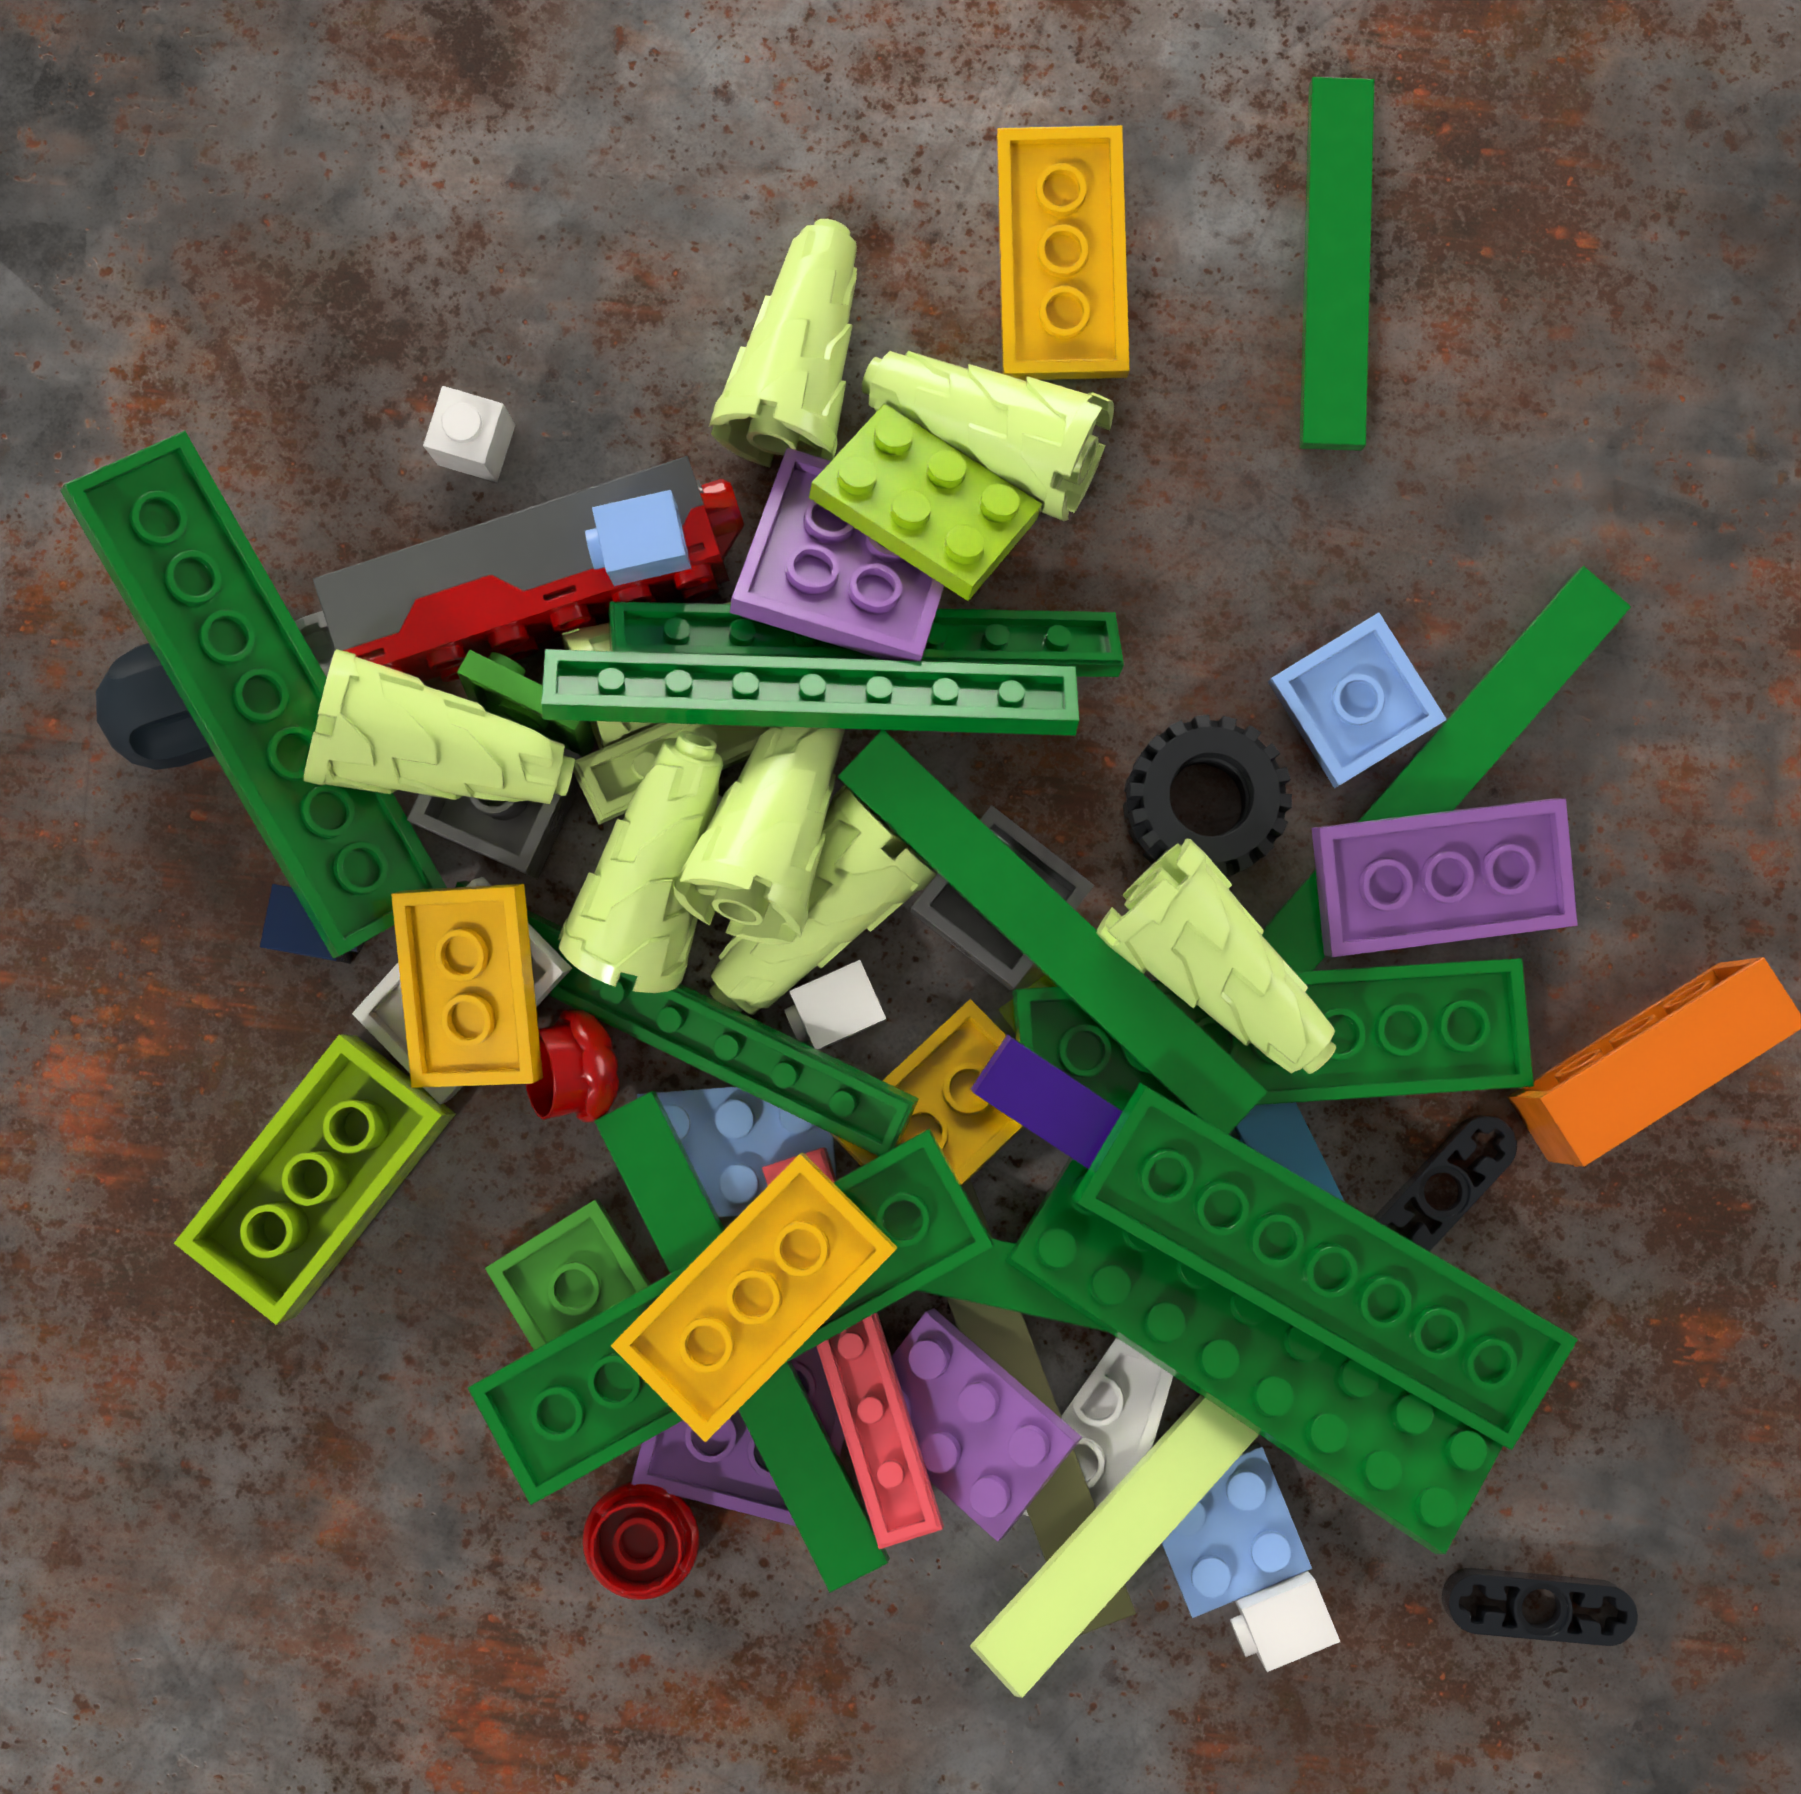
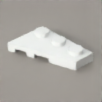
[1023,1338,1173,1516]

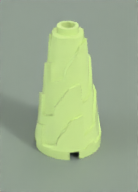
[709,219,857,468]
[862,351,1114,521]
[303,649,575,804]
[674,726,845,945]
[558,731,723,993]
[709,785,938,1015]
[1096,838,1336,1074]

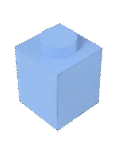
[585,490,691,586]

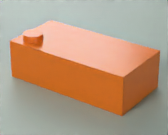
[1507,957,1801,1167]

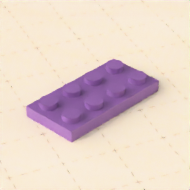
[1311,798,1578,957]

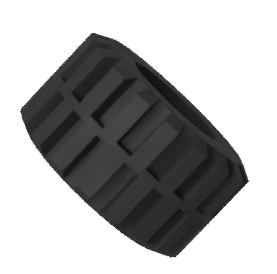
[1123,715,1292,878]

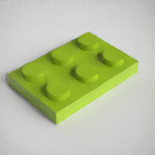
[809,403,1042,601]

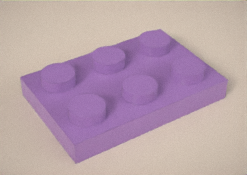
[891,1308,1082,1542]

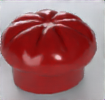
[525,1009,619,1123]
[582,1482,699,1600]

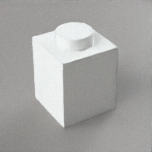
[423,386,516,483]
[784,960,887,1050]
[1230,1571,1340,1672]

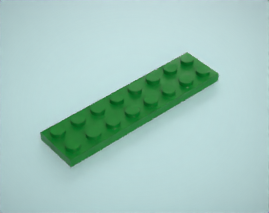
[60,430,447,958]
[1013,958,1534,1111]
[1072,1083,1578,1450]
[468,1128,994,1505]
[1005,1157,1503,1554]

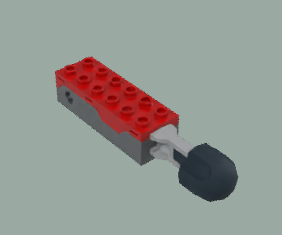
[96,456,744,770]

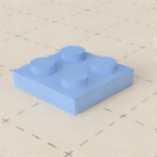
[1268,613,1447,788]
[1161,1443,1312,1618]

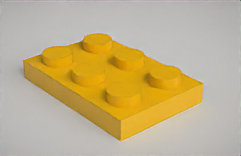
[391,884,543,1088]
[830,999,1024,1186]

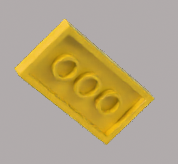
[997,125,1130,380]
[611,1152,898,1443]

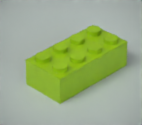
[174,1034,456,1325]

